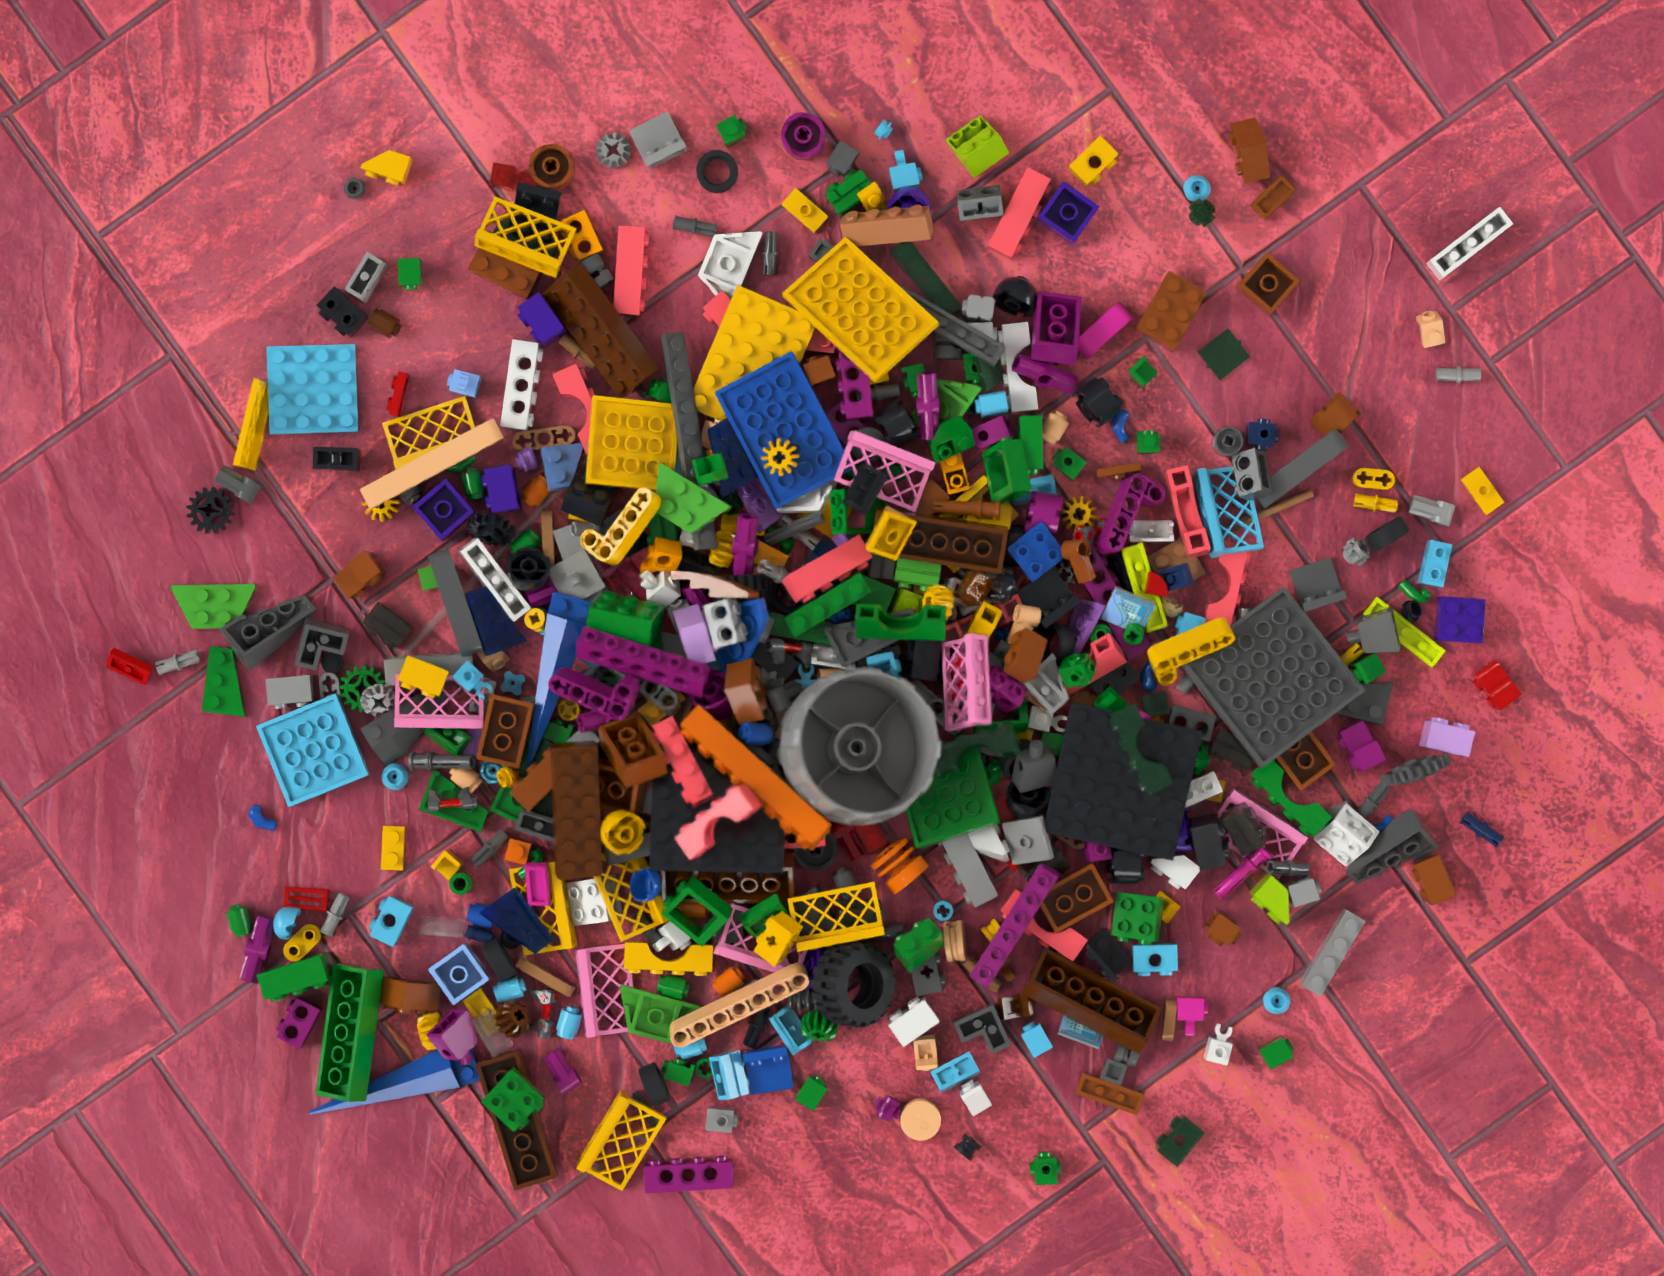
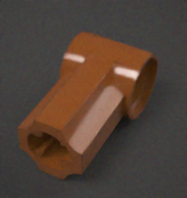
[1061,539,1096,583]

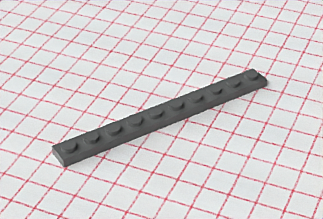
[808,238,1006,367]
[661,332,718,551]

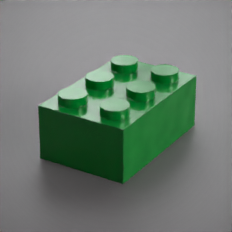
[586,591,665,646]
[257,952,332,1002]

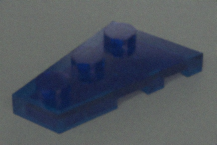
[707,418,758,497]
[464,586,527,656]
[479,887,554,954]

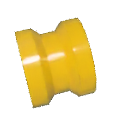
[524,608,547,633]
[558,699,581,721]
[981,919,1000,942]

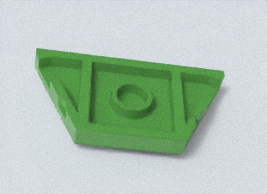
[911,378,984,455]
[656,463,731,534]
[171,584,257,629]
[620,984,702,1044]

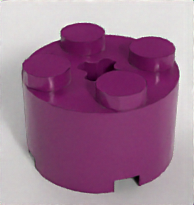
[781,112,825,160]
[1024,490,1063,537]
[689,669,734,721]

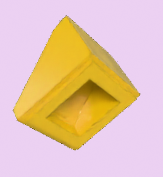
[1156,890,1180,923]

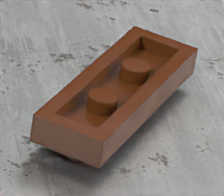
[1075,1072,1145,1115]

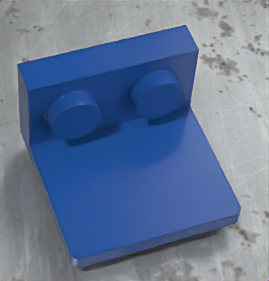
[1007,522,1064,583]
[743,1045,793,1095]

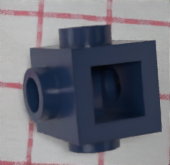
[1245,419,1279,451]

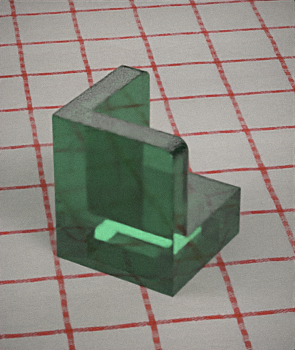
[1140,691,1172,716]

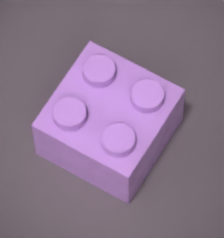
[673,604,717,664]
[1419,717,1475,757]

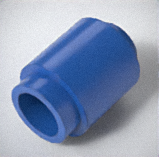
[738,722,773,746]
[466,903,500,929]

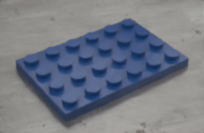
[714,351,852,509]

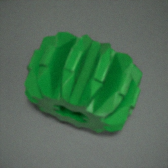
[801,1010,838,1042]

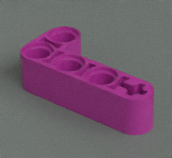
[1097,474,1166,555]
[548,667,640,720]

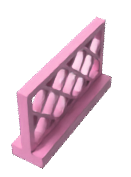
[834,431,936,512]
[942,634,991,731]
[394,674,484,729]
[1217,786,1308,879]
[713,903,807,978]
[575,943,633,1038]

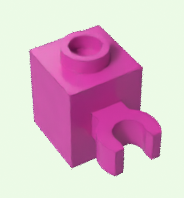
[1176,996,1208,1036]

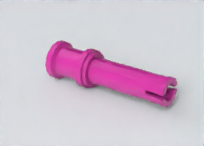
[1214,843,1273,900]

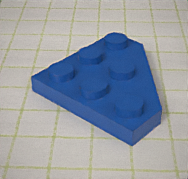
[717,598,769,674]

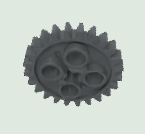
[1380,753,1451,787]

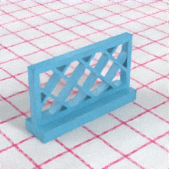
[1193,467,1264,559]

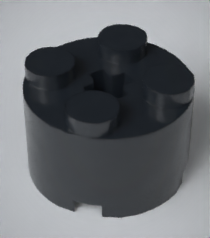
[1072,377,1123,428]
[874,398,920,448]
[794,832,838,871]
[1106,847,1144,884]

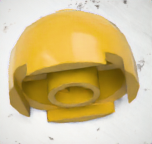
[600,809,645,855]

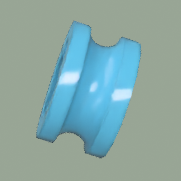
[933,901,953,921]

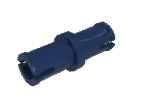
[1460,811,1504,848]

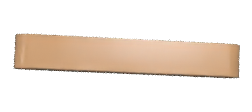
[360,418,504,509]
[669,963,809,1047]

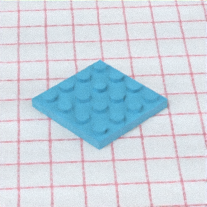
[267,344,358,435]
[256,693,370,807]

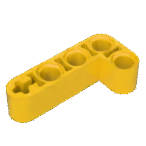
[580,488,662,565]
[1147,618,1235,686]

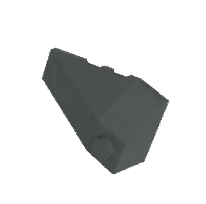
[220,595,317,671]
[360,691,449,766]
[1346,808,1439,884]

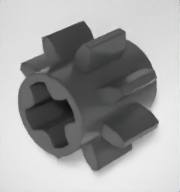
[1053,562,1075,587]

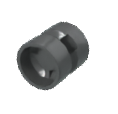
[581,253,615,290]
[933,332,962,360]
[1212,427,1243,457]

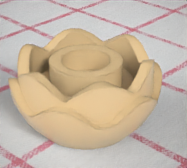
[1160,597,1183,618]

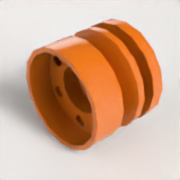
[870,837,929,895]

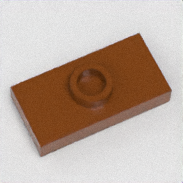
[1249,174,1297,221]
[1095,461,1141,480]

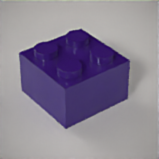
[1037,181,1099,246]
[517,292,567,347]
[482,465,522,515]
[412,478,477,541]
[1434,596,1486,644]

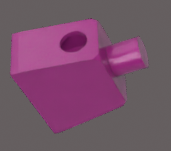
[966,416,1015,451]
[426,1009,478,1065]

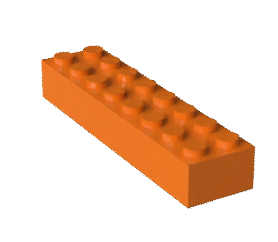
[680,705,830,851]

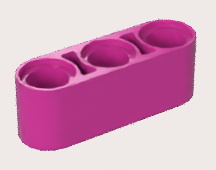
[1078,301,1134,360]

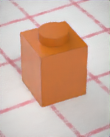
[504,837,533,865]

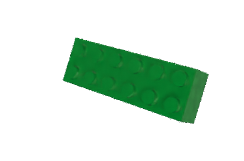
[315,963,384,1102]

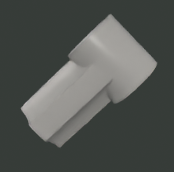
[1408,495,1456,527]

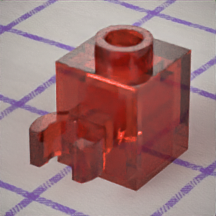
[489,162,531,191]

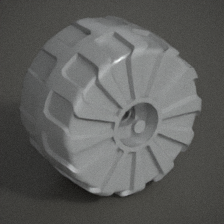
[776,668,941,825]

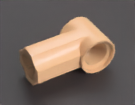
[1007,604,1041,644]

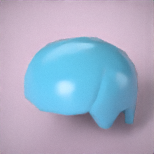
[273,907,301,940]

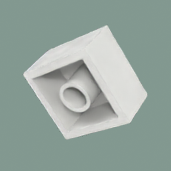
[888,996,940,1047]

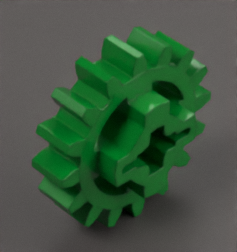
[339,665,385,712]

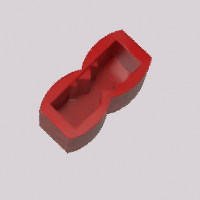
[1472,659,1522,710]

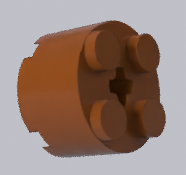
[529,144,575,191]
[1310,392,1362,437]

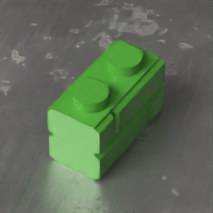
[894,558,942,591]

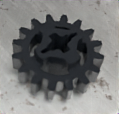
[186,487,235,534]
[467,512,515,546]

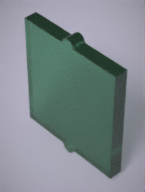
[1198,329,1250,381]
[974,357,1003,392]

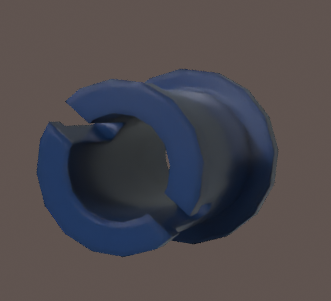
[464,924,494,944]

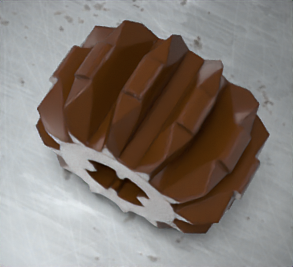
[494,1000,532,1038]

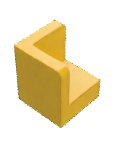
[431,849,464,880]

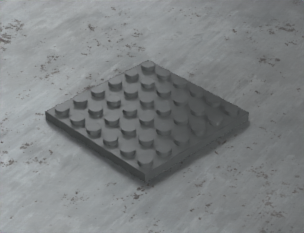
[1181,587,1366,769]

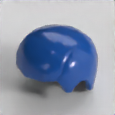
[630,868,662,902]

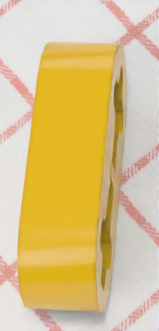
[1352,468,1395,490]

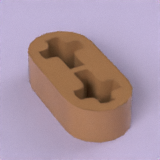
[1161,999,1177,1041]

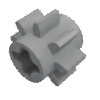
[1343,538,1370,566]

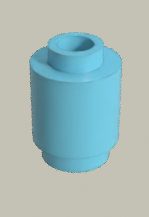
[493,975,527,1003]
[556,1005,583,1040]
[673,1037,707,1060]

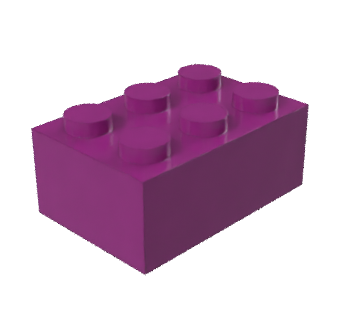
[1031,291,1081,365]

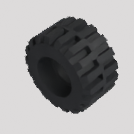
[717,574,772,606]

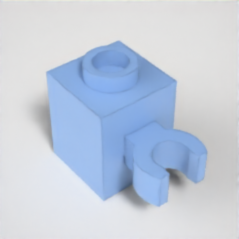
[447,369,482,399]

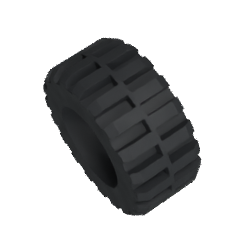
[811,941,896,1028]

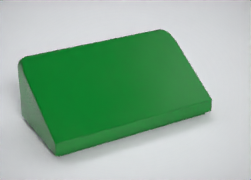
[424,713,472,755]
[740,894,791,938]

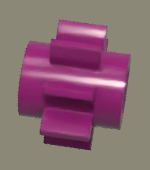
[874,1095,902,1122]

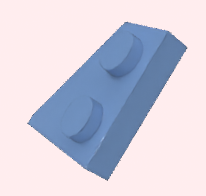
[541,443,583,491]

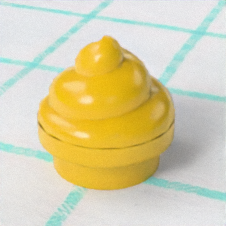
[497,766,520,788]

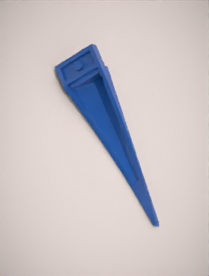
[526,591,593,768]
[308,1048,480,1115]

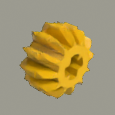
[761,438,799,476]
[1060,496,1097,531]
[362,498,400,522]
[709,530,736,568]
[921,585,955,621]
[417,1012,442,1050]

